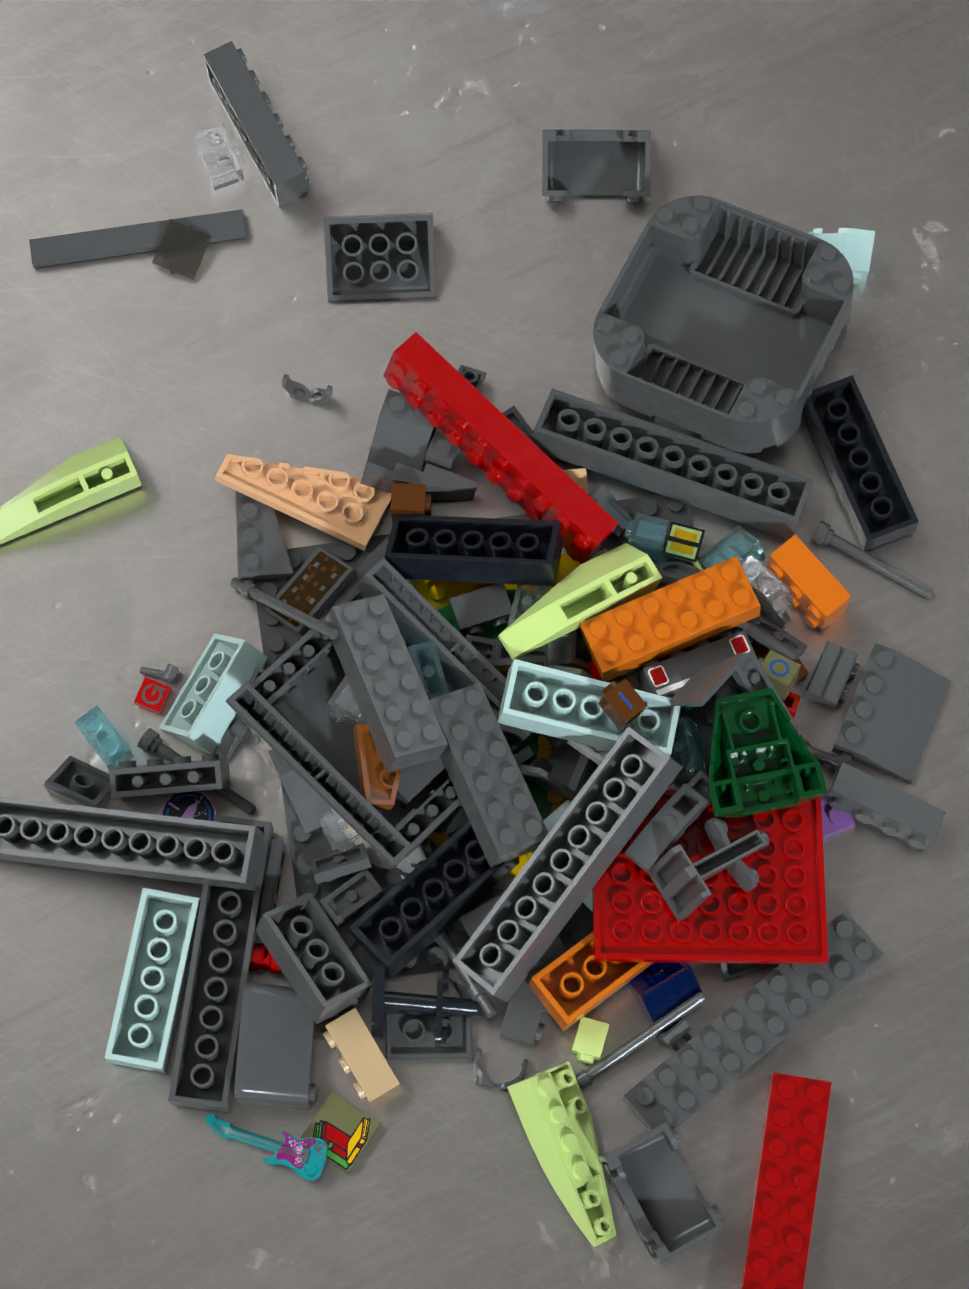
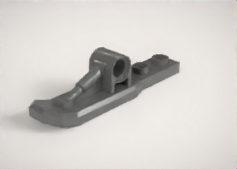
[657,562,807,662]

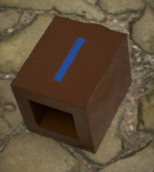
[598,679,647,730]

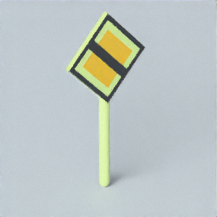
[662,521,705,571]

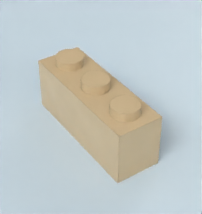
[323,1008,400,1102]

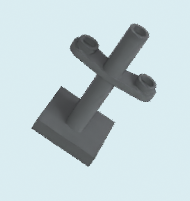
[647,818,769,922]

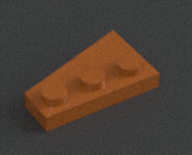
[353,724,401,809]

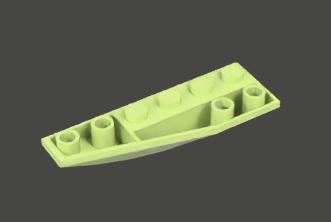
[0,436,142,544]
[498,543,662,660]
[507,1061,617,1247]

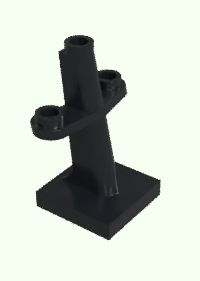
[371,965,483,1047]

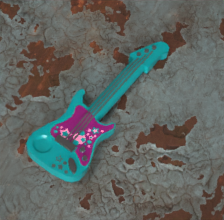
[205,1114,328,1181]

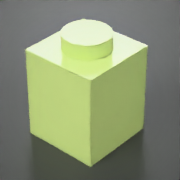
[572,1017,610,1064]

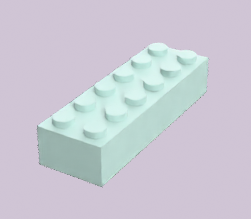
[498,659,680,757]
[105,888,201,1074]

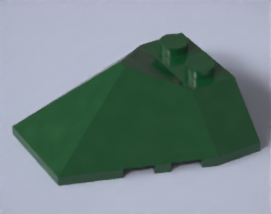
[708,688,828,818]

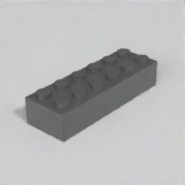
[203,41,310,208]
[324,594,448,773]
[429,683,548,867]

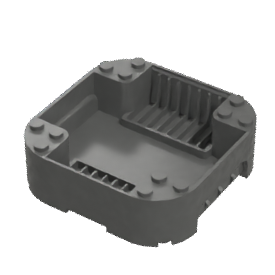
[593,196,854,453]

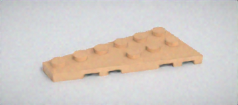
[215,454,391,551]

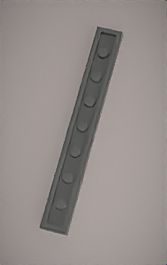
[29,209,247,268]

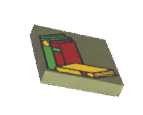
[300,1091,381,1174]

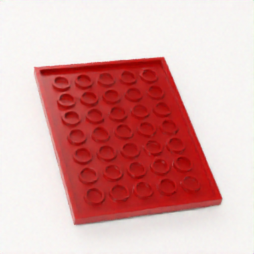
[592,790,828,965]

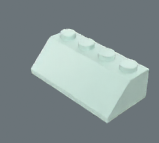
[159,633,268,754]

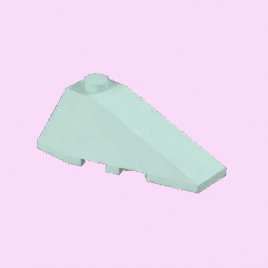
[797,228,875,284]

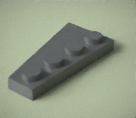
[236,491,294,581]

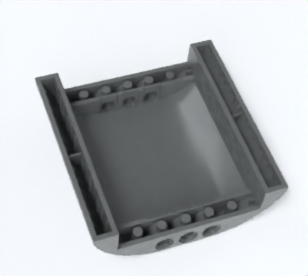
[226,558,532,868]

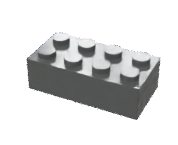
[255,892,373,1024]

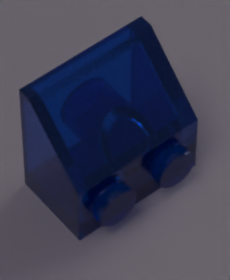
[627,962,702,1022]

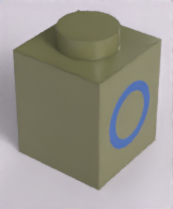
[759,650,801,700]

